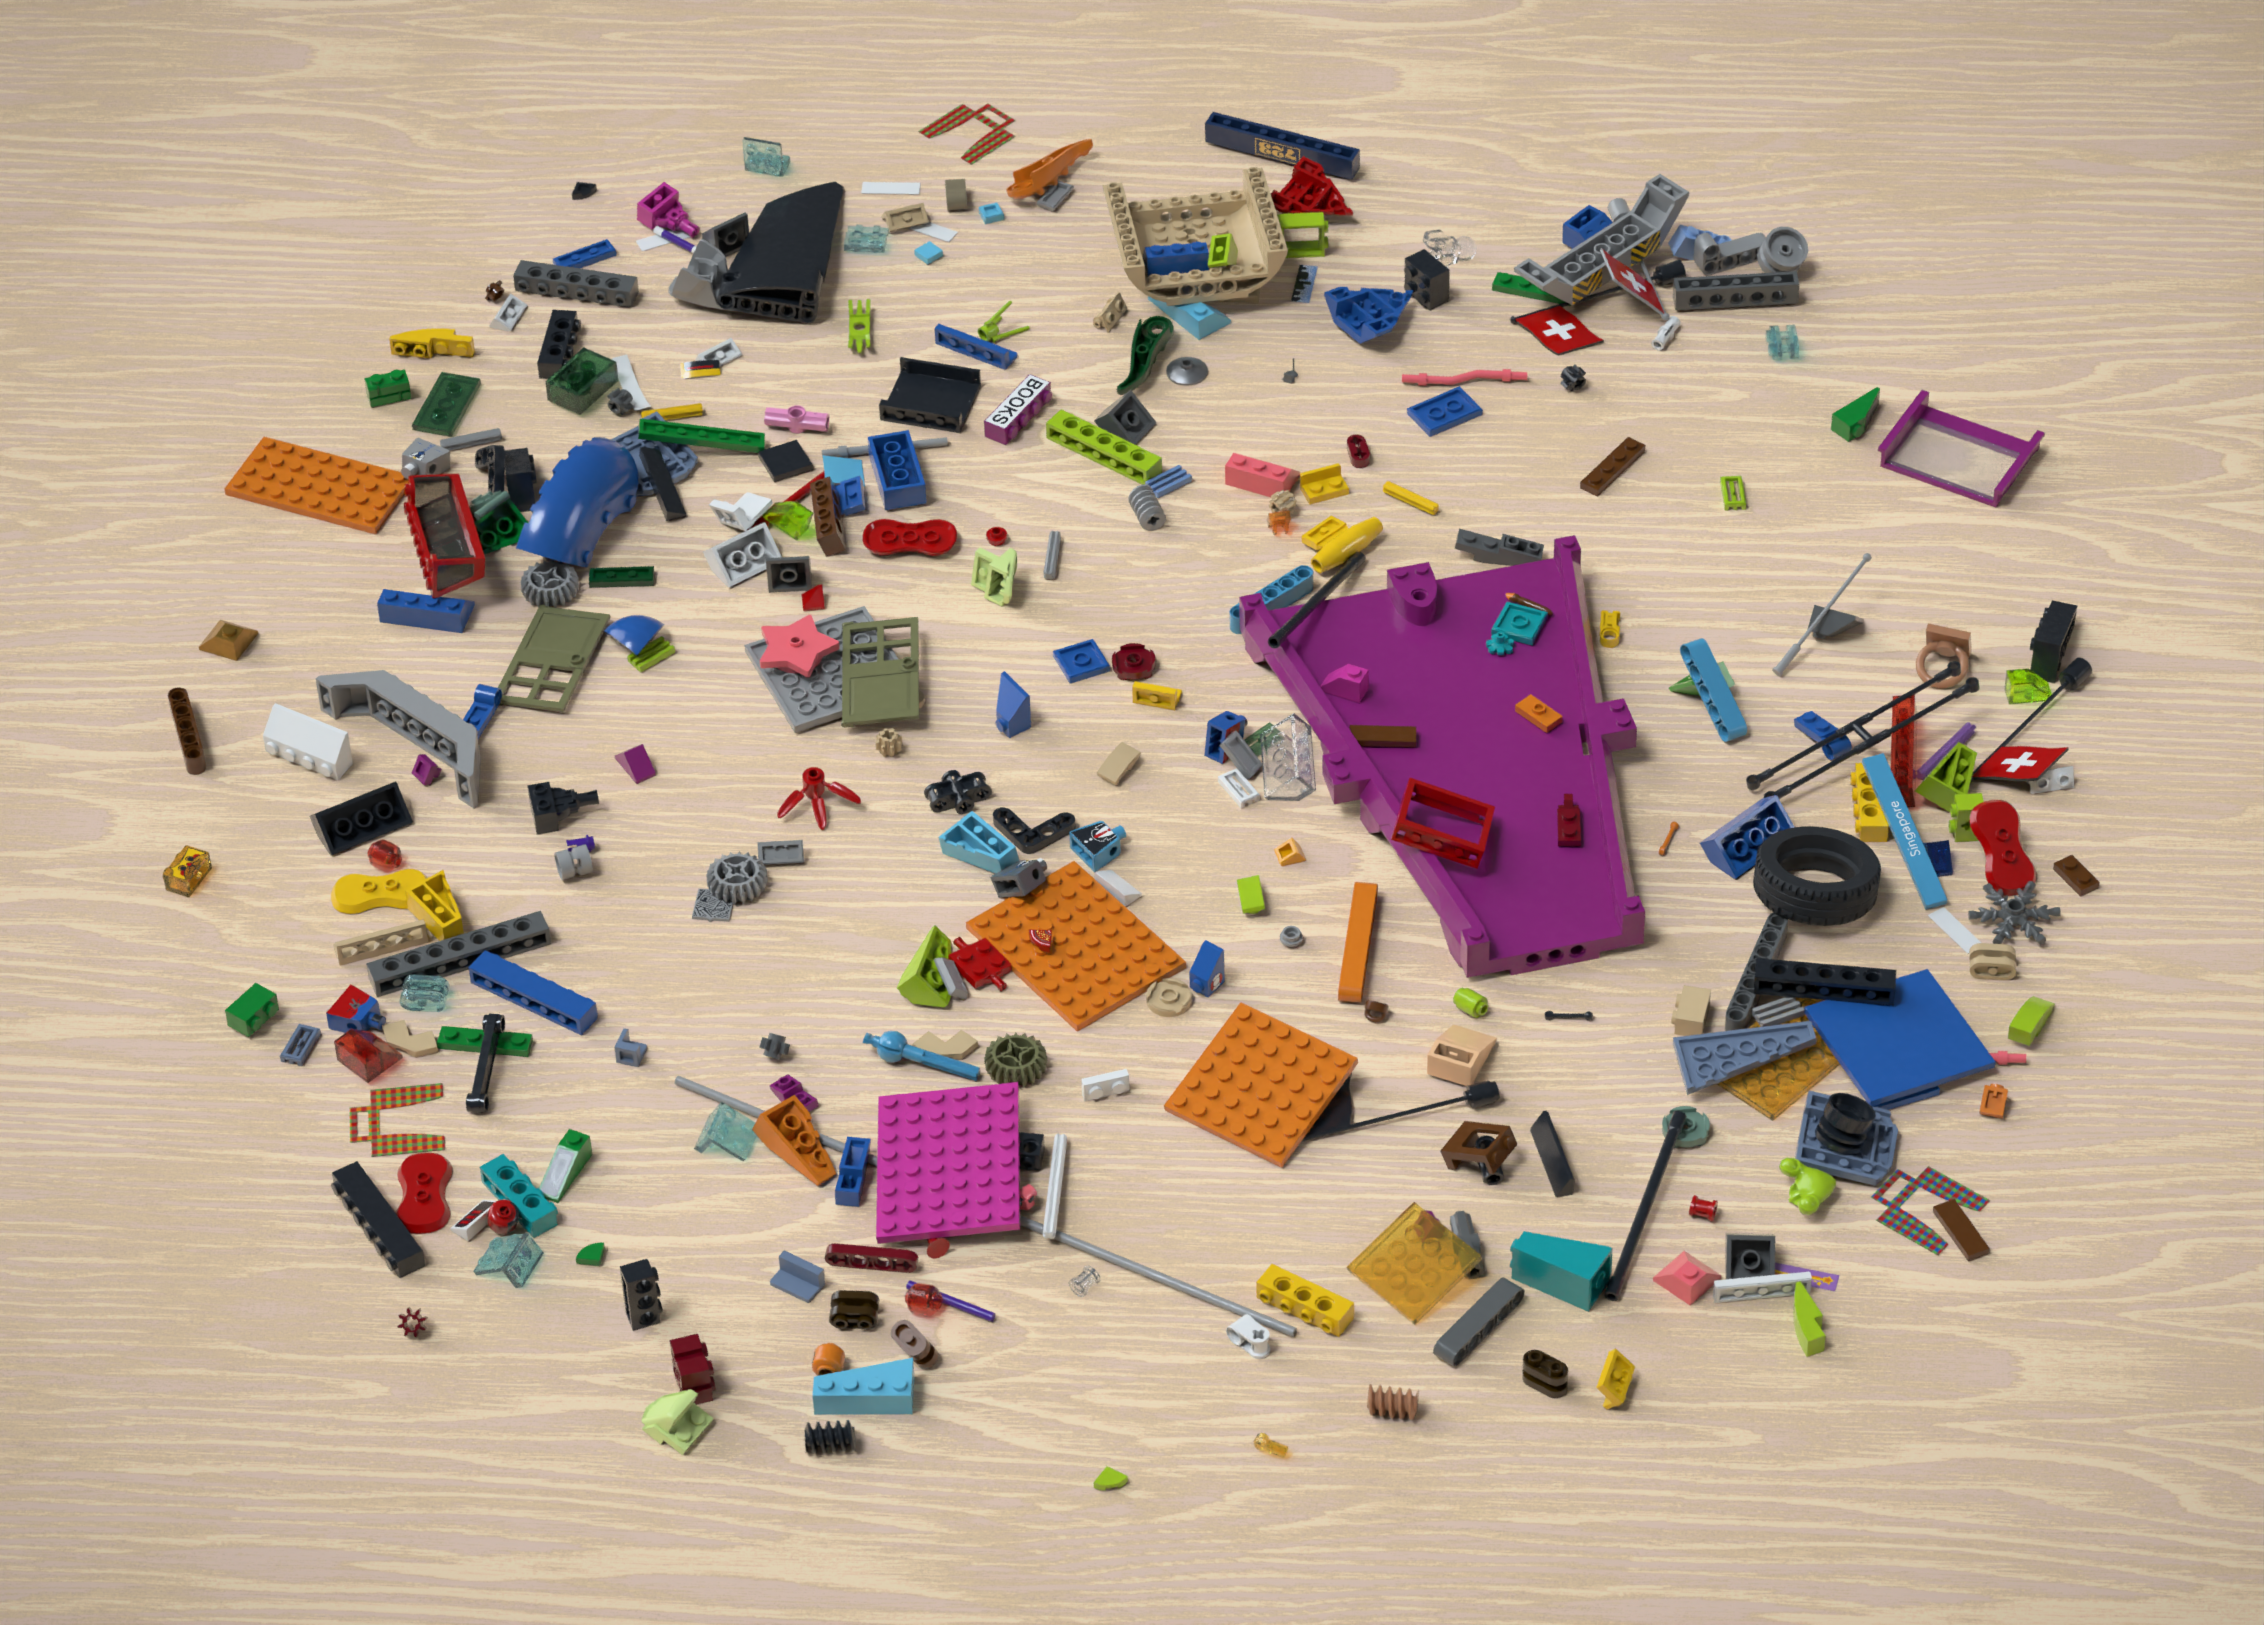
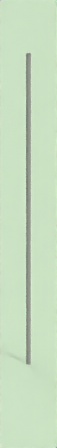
[675,1076,1297,1337]

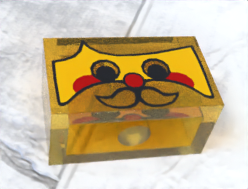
[163,845,212,898]

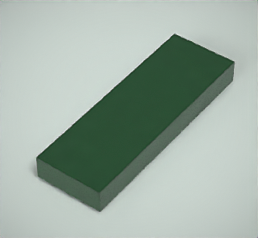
[589,566,654,588]

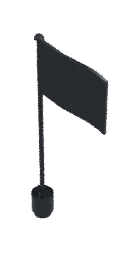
[1302,1072,1500,1141]

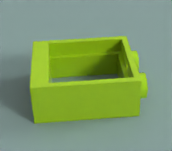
[1277,212,1328,258]

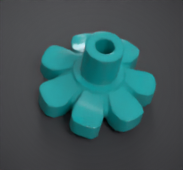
[1486,632,1514,655]

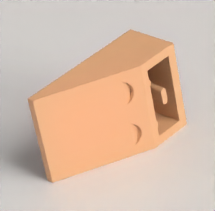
[1427,1024,1497,1086]

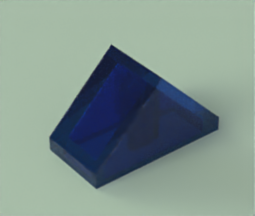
[1923,840,1953,877]

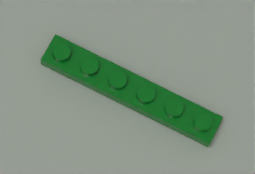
[638,419,765,453]

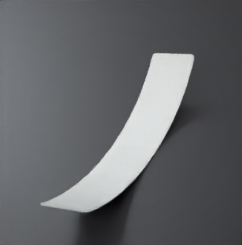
[612,355,651,410]

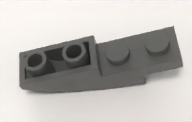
[1454,528,1544,566]

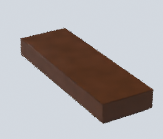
[1349,725,1416,748]
[1933,1199,1990,1261]

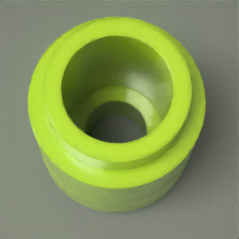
[1453,988,1488,1018]

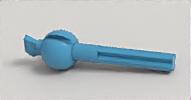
[862,1031,980,1081]

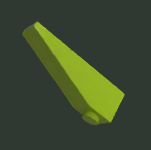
[897,925,951,1008]

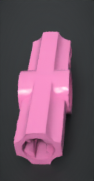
[764,405,830,433]

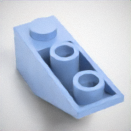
[1668,225,1732,260]

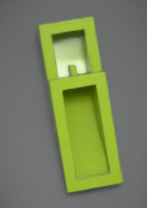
[2008,996,2055,1046]
[1793,1281,1826,1357]

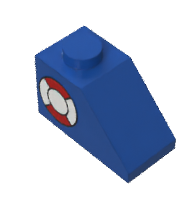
[1189,940,1225,997]

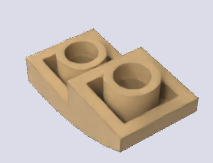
[1097,742,1141,786]

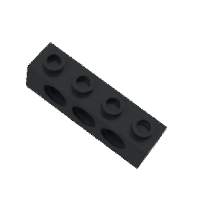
[537,310,581,380]

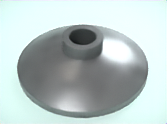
[1166,357,1208,386]

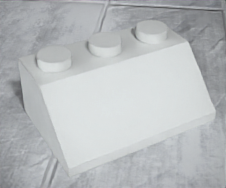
[703,522,782,588]

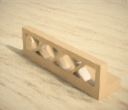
[333,919,428,966]

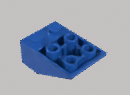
[1562,205,1613,248]

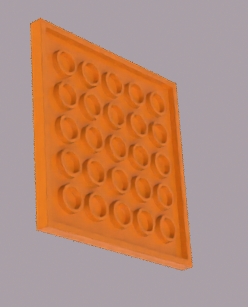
[1164,1002,1358,1168]

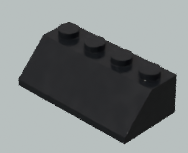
[309,781,413,856]

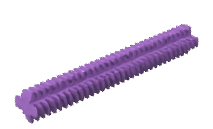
[1916,722,1976,780]

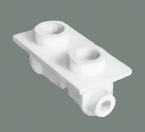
[2026,766,2074,794]

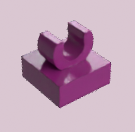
[412,754,442,785]

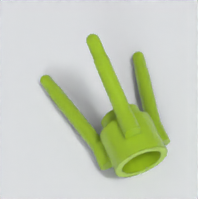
[977,300,1030,343]

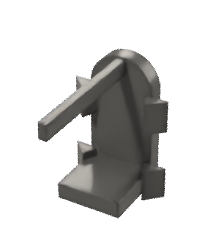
[1282,358,1298,384]

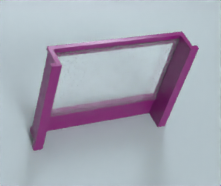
[1878,390,2045,508]

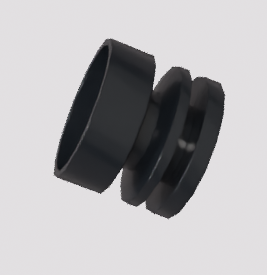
[1815,1093,1876,1155]

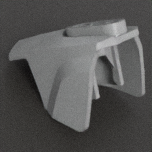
[668,239,748,311]

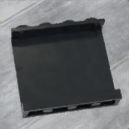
[879,357,981,433]

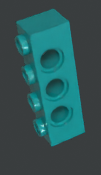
[480,1154,558,1238]

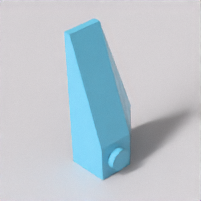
[1148,296,1231,340]

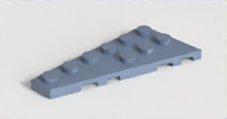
[1673,1021,1816,1095]

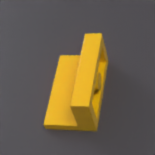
[1132,681,1182,710]

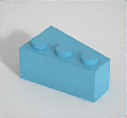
[938,811,1019,874]

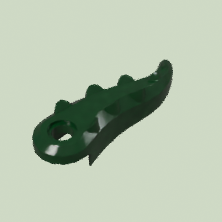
[1116,316,1174,395]

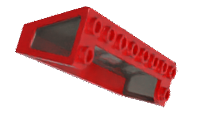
[404,474,485,598]

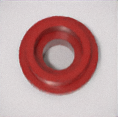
[986,527,1007,546]

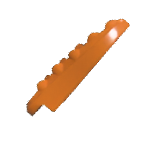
[1006,139,1093,199]

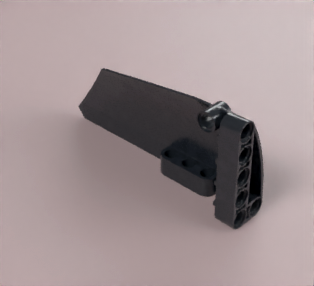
[717,181,844,323]

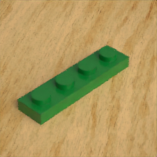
[1492,272,1571,306]
[437,1026,533,1057]

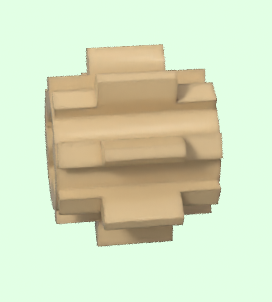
[1269,490,1297,517]
[875,728,902,757]

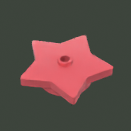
[760,615,840,677]

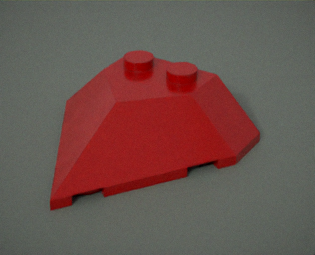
[1270,156,1353,216]

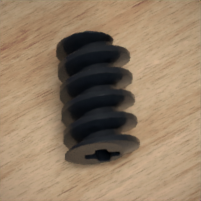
[805,1420,856,1453]

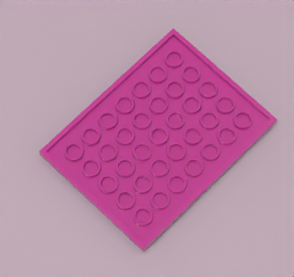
[876,1082,1020,1244]

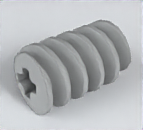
[1128,485,1166,531]

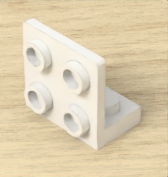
[709,492,773,531]

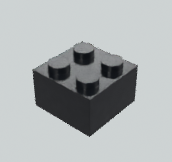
[1404,249,1450,311]

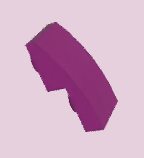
[769,1074,819,1112]

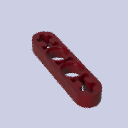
[824,1243,919,1273]

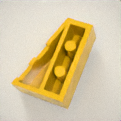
[405,870,464,941]

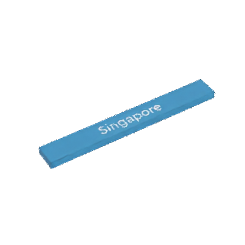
[1862,753,1947,910]

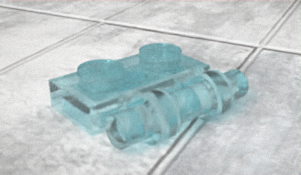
[844,224,889,253]

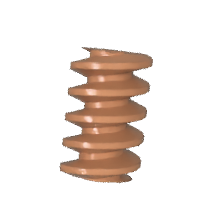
[1367,1384,1419,1420]

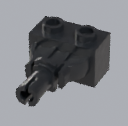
[527,782,599,835]

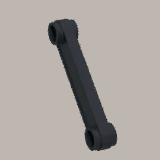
[466,1014,505,1113]

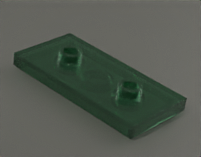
[412,372,481,437]

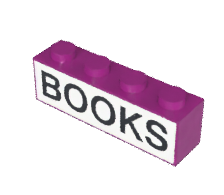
[984,374,1052,445]

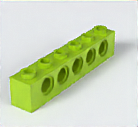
[1046,409,1162,485]

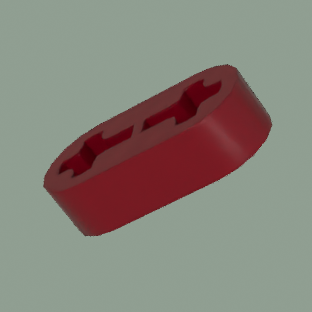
[1347,434,1370,468]

